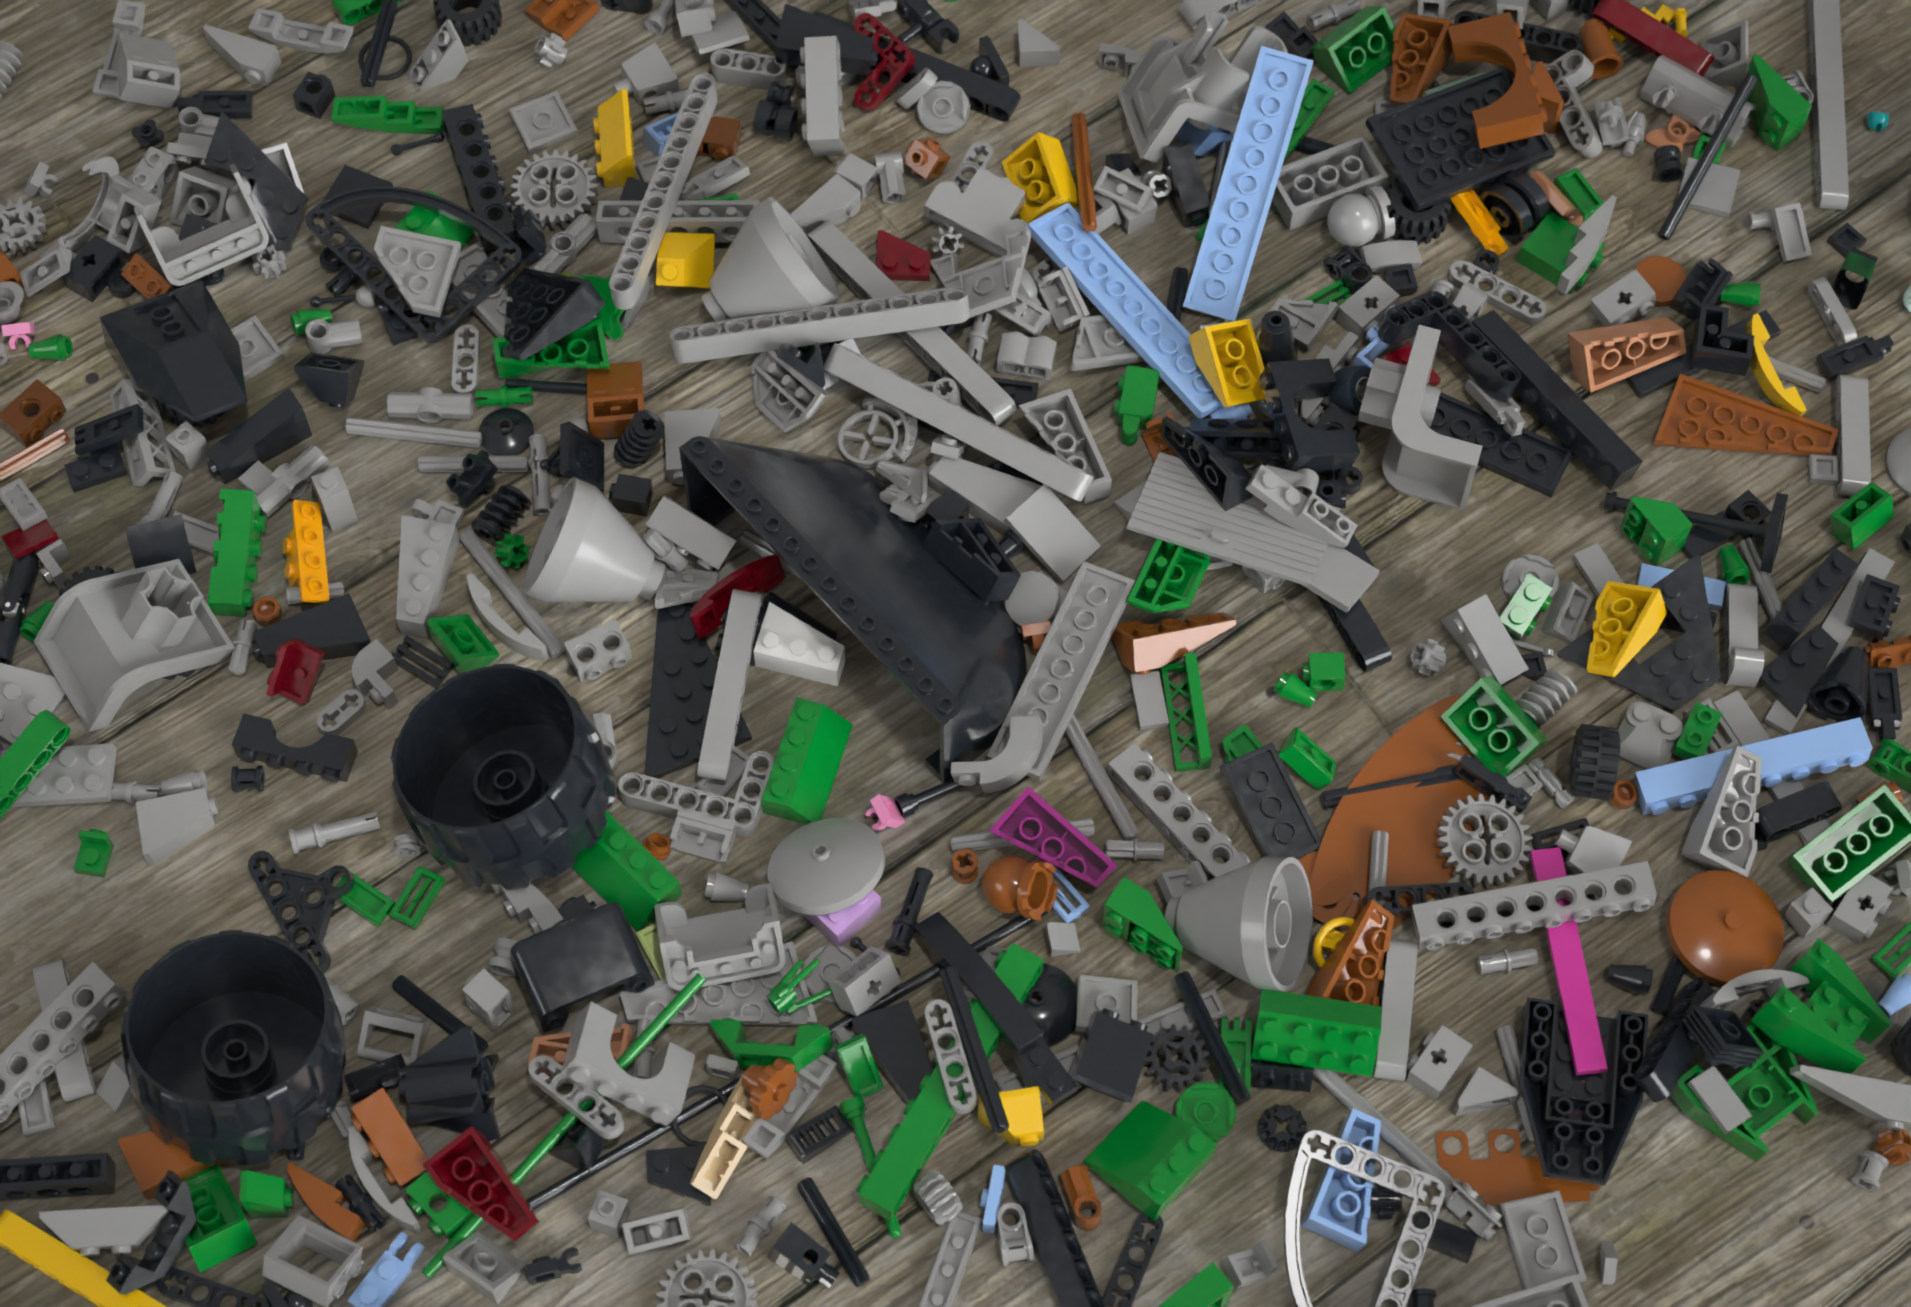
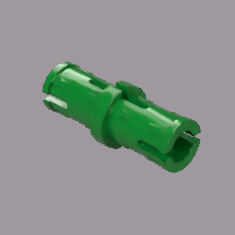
[476,386,534,408]

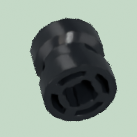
[1653,145,1684,182]

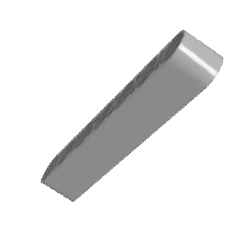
[697,589,762,781]

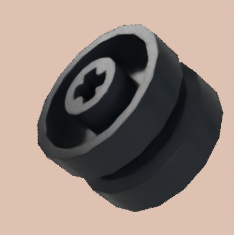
[1480,170,1550,240]

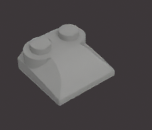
[1618,702,1684,770]

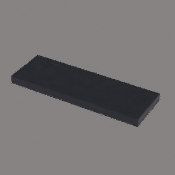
[1428,392,1574,498]

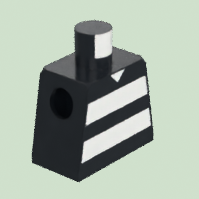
[768,1222,840,1288]

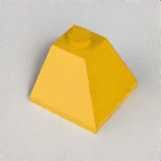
[656,232,715,288]
[977,1086,1044,1147]

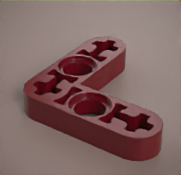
[854,13,915,112]

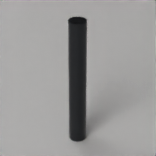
[505,378,587,395]

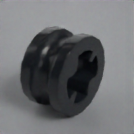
[1474,250,1499,275]

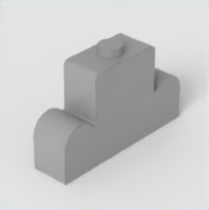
[924,168,1030,257]

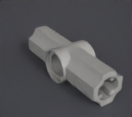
[529,213,598,274]
[387,387,474,424]
[255,445,330,518]

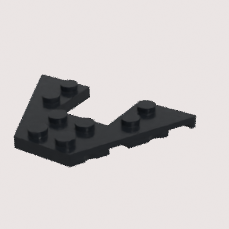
[178,112,309,254]
[1557,554,1721,713]

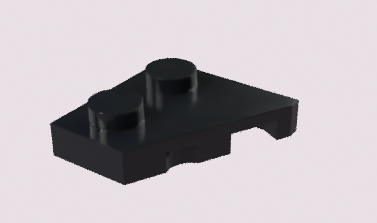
[646,1145,712,1206]

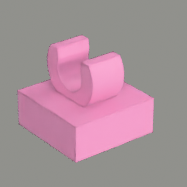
[1,322,36,349]
[865,794,905,831]

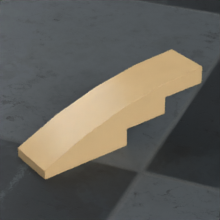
[690,1074,758,1200]

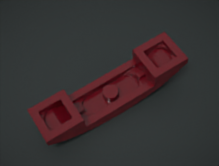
[689,554,786,639]

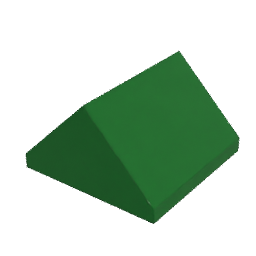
[426,614,500,674]

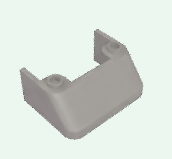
[134,164,269,286]

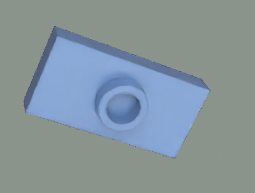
[980,1165,1005,1234]

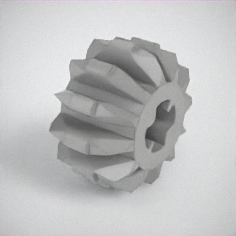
[913,1170,962,1225]

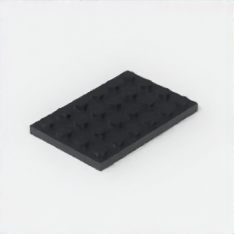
[1365,66,1556,211]

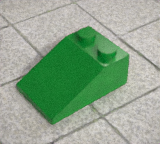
[1746,53,1812,152]
[184,1163,258,1273]

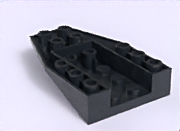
[99,280,248,422]
[1520,997,1649,1186]

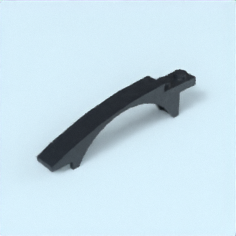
[913,912,1078,1107]

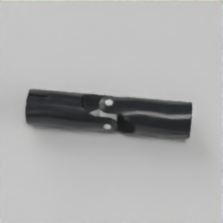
[0,555,39,665]

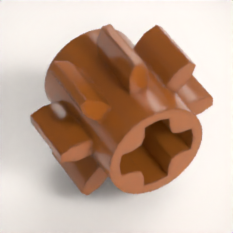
[1874,1128,1911,1166]

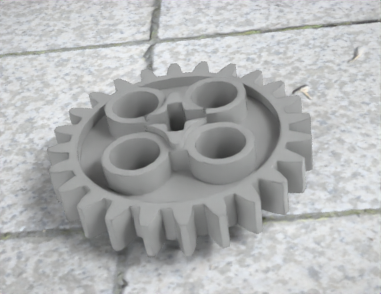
[510,149,598,229]
[1436,794,1533,888]
[656,1249,758,1307]

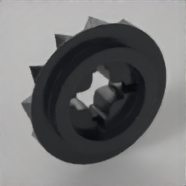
[1258,1104,1307,1152]

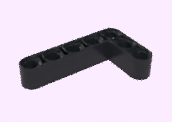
[1377,291,1521,401]

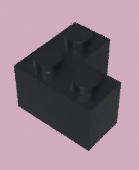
[1690,304,1754,376]

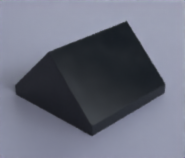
[548,1097,615,1171]

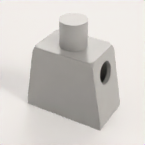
[612,43,680,105]
[1555,826,1632,875]

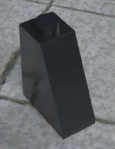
[1162,140,1210,228]

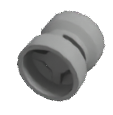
[487,938,517,977]

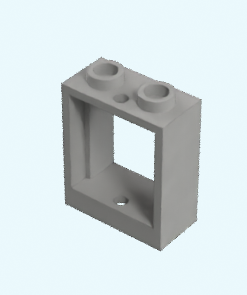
[262,1215,363,1307]

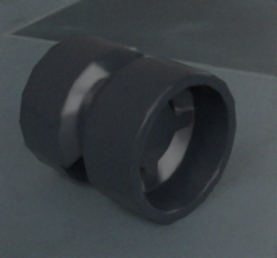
[753,100,799,141]

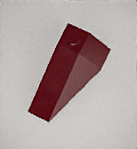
[423,1126,539,1241]

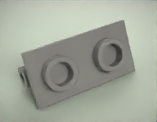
[1444,1182,1504,1241]

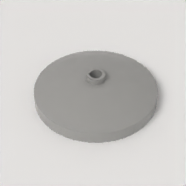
[767,818,885,915]

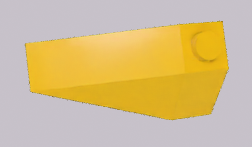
[1587,581,1667,677]

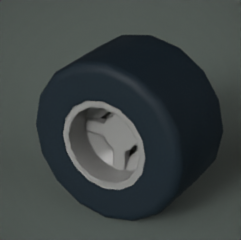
[1329,366,1371,415]

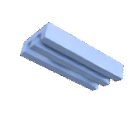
[1052,864,1090,923]

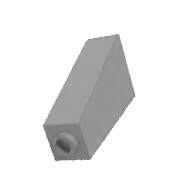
[928,456,1041,536]

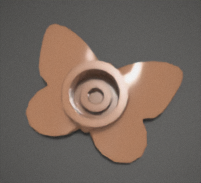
[1644,114,1700,153]

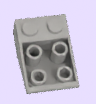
[117,32,180,109]

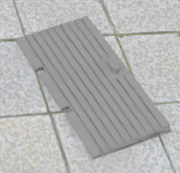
[1127,452,1341,587]

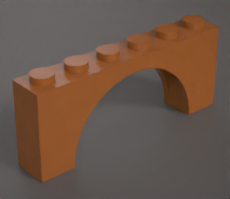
[1448,12,1547,149]

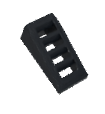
[785,1105,854,1165]

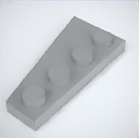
[450,241,512,338]

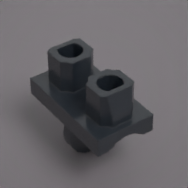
[446,449,498,506]

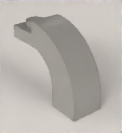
[951,716,1043,793]

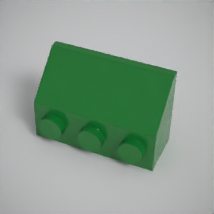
[1310,6,1395,94]
[394,190,476,249]
[1440,675,1549,777]

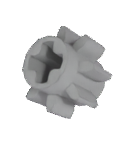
[535,33,568,68]
[930,224,964,257]
[252,245,286,280]
[1411,638,1446,676]

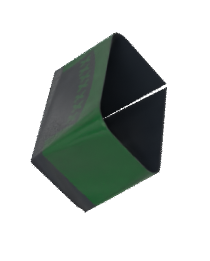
[1832,248,1878,310]

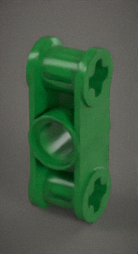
[1867,738,1911,793]

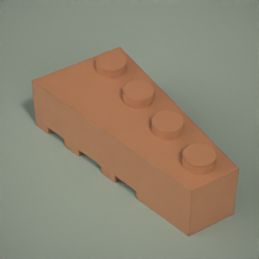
[1567,317,1686,393]

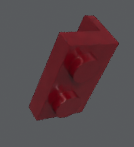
[266,638,325,705]

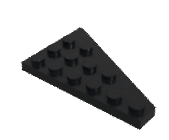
[645,603,752,779]

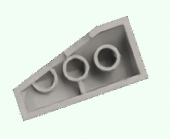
[1681,745,1762,877]
[1789,1065,1911,1130]

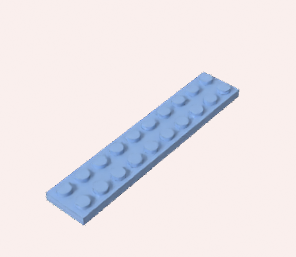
[1183,46,1314,322]
[1027,202,1223,419]

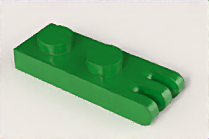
[1220,1017,1252,1096]

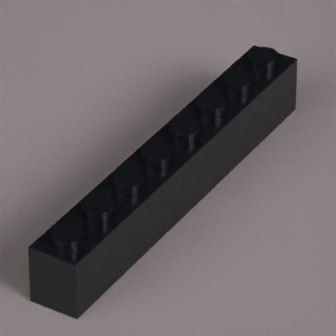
[1471,310,1643,490]

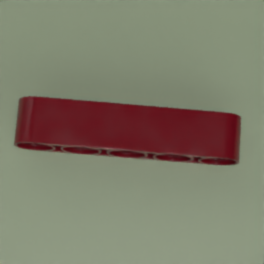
[1591,0,1715,77]

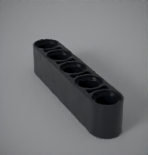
[1453,11,1581,64]
[1633,977,1715,1102]

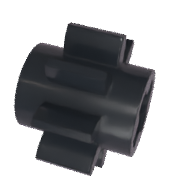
[1370,1186,1402,1219]

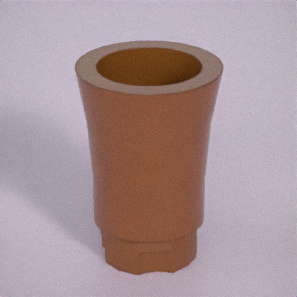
[1580,19,1623,79]

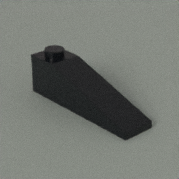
[1160,416,1253,511]

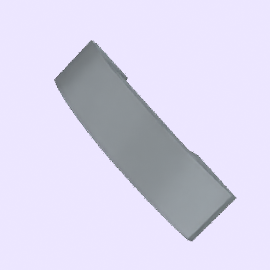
[93,0,145,98]
[248,8,354,53]
[467,573,549,662]
[1700,969,1810,1010]
[742,1055,837,1159]
[349,1125,422,1234]

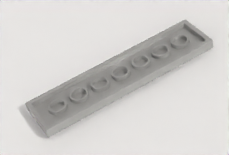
[987,561,1136,781]

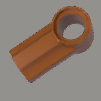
[1060,1165,1102,1231]

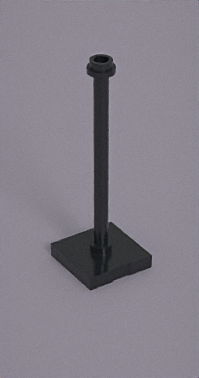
[1604,491,1788,573]

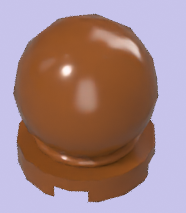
[982,855,1058,921]

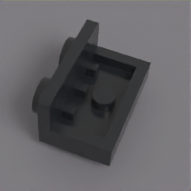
[512,204,547,264]

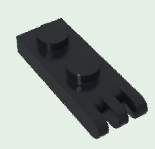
[75,404,144,455]

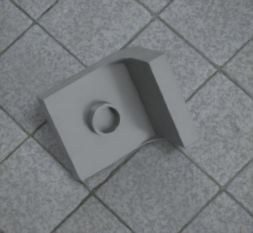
[1358,325,1483,511]
[34,559,235,732]

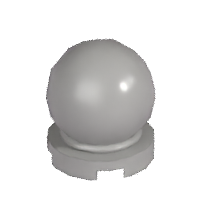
[1327,186,1395,246]

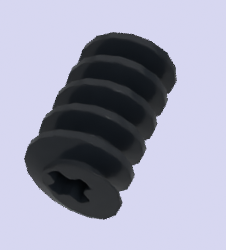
[614,410,664,467]
[471,485,532,546]

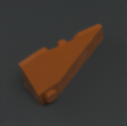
[1390,13,1453,105]
[1305,899,1395,1006]

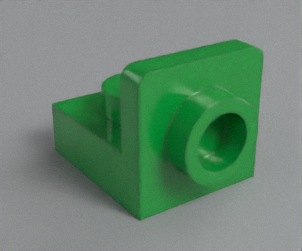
[73,829,114,878]

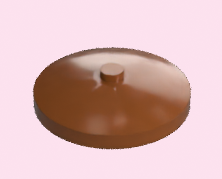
[1666,870,1784,986]

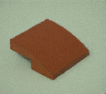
[524,0,600,42]

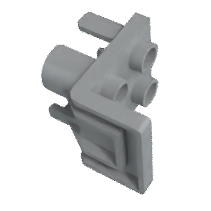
[1118,11,1287,163]

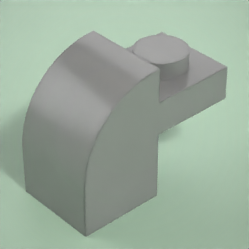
[352,639,398,710]

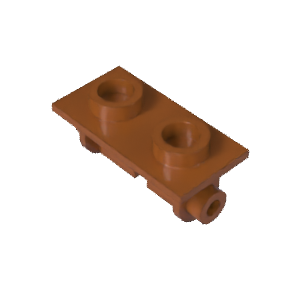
[121,253,174,299]
[1862,635,1911,668]

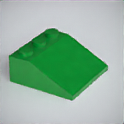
[1083,1100,1218,1221]

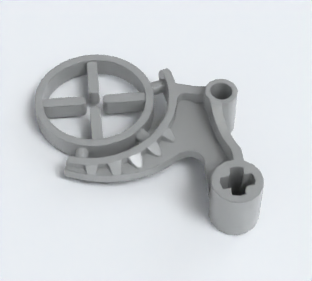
[838,372,962,469]

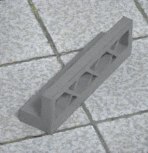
[109,379,176,487]

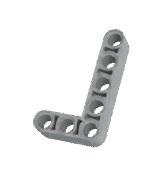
[618,751,774,838]

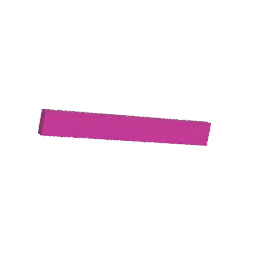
[1530,847,1608,1076]

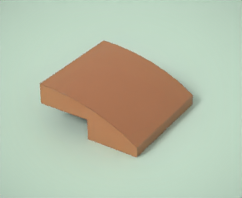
[1530,171,1583,224]

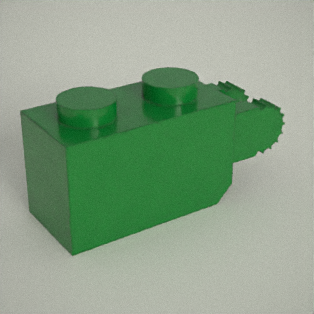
[1113,365,1159,446]

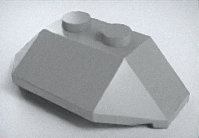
[751,350,829,432]
[39,1205,170,1256]

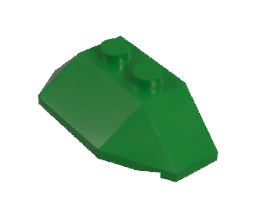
[1127,539,1210,613]

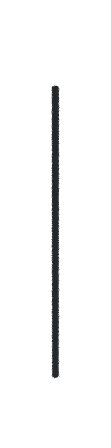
[527,909,1052,1210]

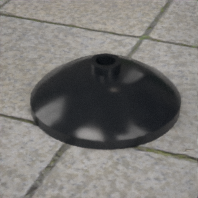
[1022,963,1077,1048]

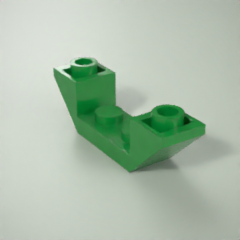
[710,1018,834,1072]

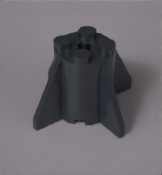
[399,1026,500,1140]

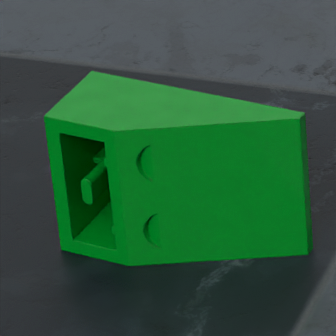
[1102,877,1183,973]

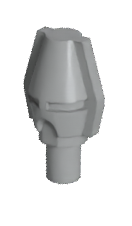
[1623,111,1646,157]

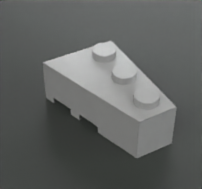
[646,495,736,571]
[1440,594,1529,685]

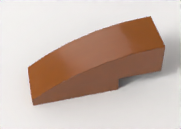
[286,1162,365,1242]

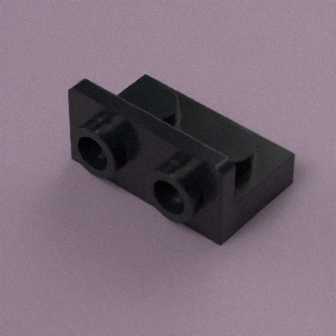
[1848,574,1901,643]

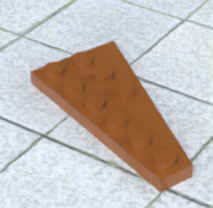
[1653,374,1839,456]

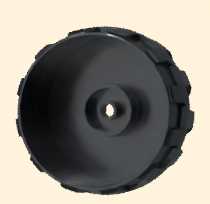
[391,664,616,890]
[120,930,346,1166]

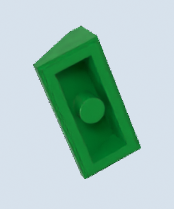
[1279,727,1336,790]

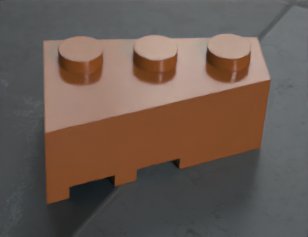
[350,1088,429,1186]

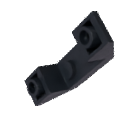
[106,1170,196,1295]

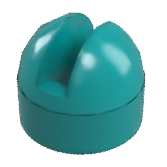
[1867,112,1890,132]

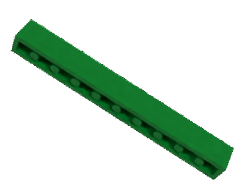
[857,943,1044,1221]

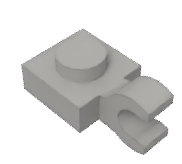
[412,499,464,528]

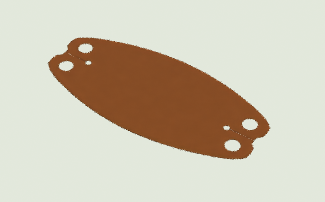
[1309,694,1490,933]

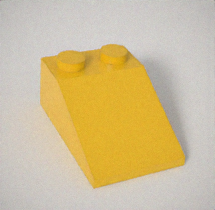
[1188,319,1266,408]

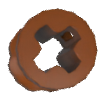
[952,849,978,884]

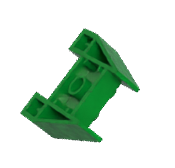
[1751,938,1892,1074]
[1670,1023,1819,1162]

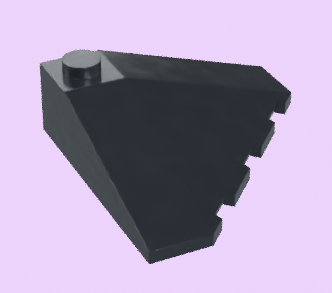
[503,268,606,361]

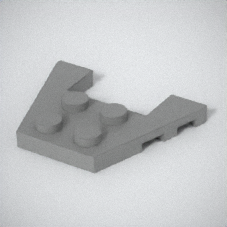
[930,226,1031,318]

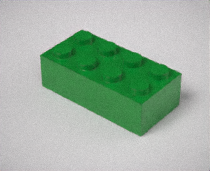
[1251,989,1382,1077]

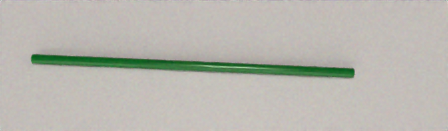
[421,973,706,1279]

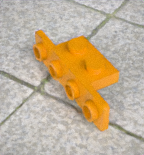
[282,500,330,603]

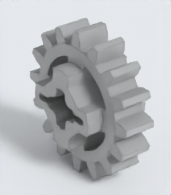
[0,198,47,254]

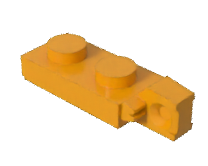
[1451,189,1509,256]

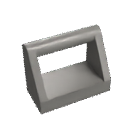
[357,1006,431,1067]

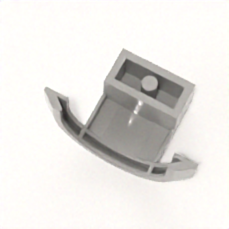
[58,156,162,253]

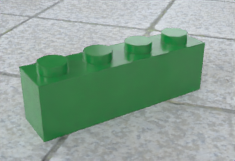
[492,320,610,379]

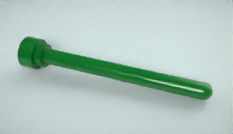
[840,1096,901,1238]

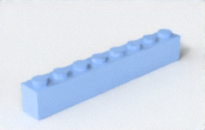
[1633,717,1873,815]

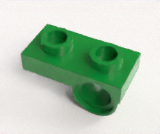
[1672,702,1723,760]

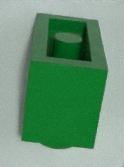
[240,1170,294,1219]

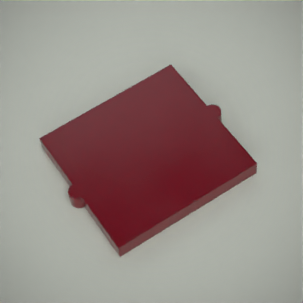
[1,519,59,559]

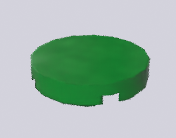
[1175,1082,1237,1142]

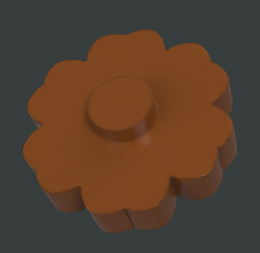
[742,1058,798,1120]

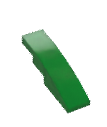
[331,96,444,134]

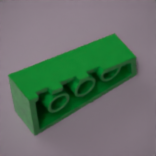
[207,489,267,617]

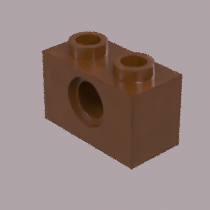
[0,379,66,447]

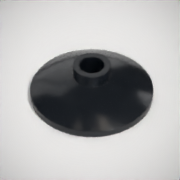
[479,408,534,456]

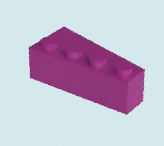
[989,786,1117,888]

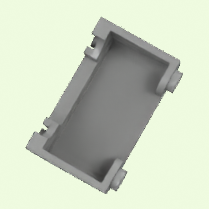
[654,883,786,991]

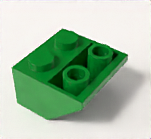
[1620,496,1693,566]

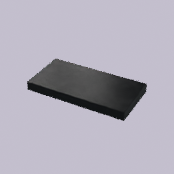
[1219,742,1322,860]

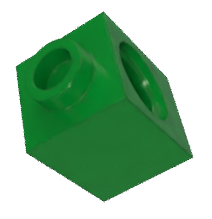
[1302,652,1346,691]

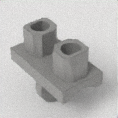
[1594,97,1630,148]

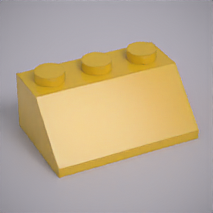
[593,89,636,188]
[1002,132,1079,223]

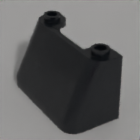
[510,902,655,1032]

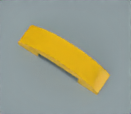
[1745,313,1807,416]

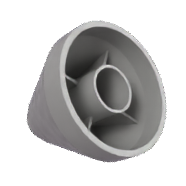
[702,197,840,321]
[522,477,665,603]
[1165,856,1313,992]

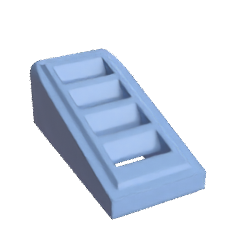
[642,112,678,157]

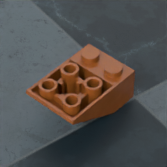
[587,361,645,439]

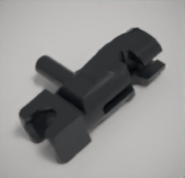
[896,0,959,54]

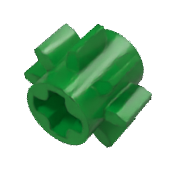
[494,533,531,569]

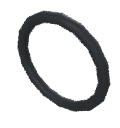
[358,36,412,81]
[671,1085,728,1146]

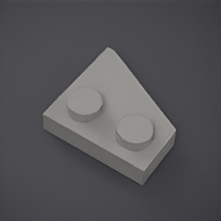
[1269,298,1339,349]
[655,568,719,609]

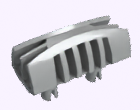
[1639,55,1756,148]

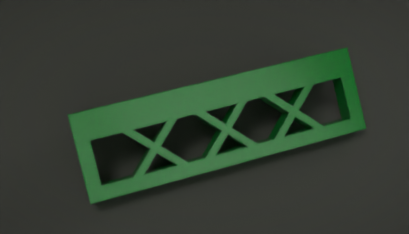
[1160,653,1212,772]

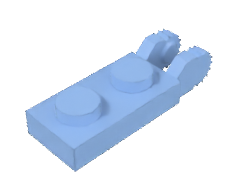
[347,1232,424,1307]

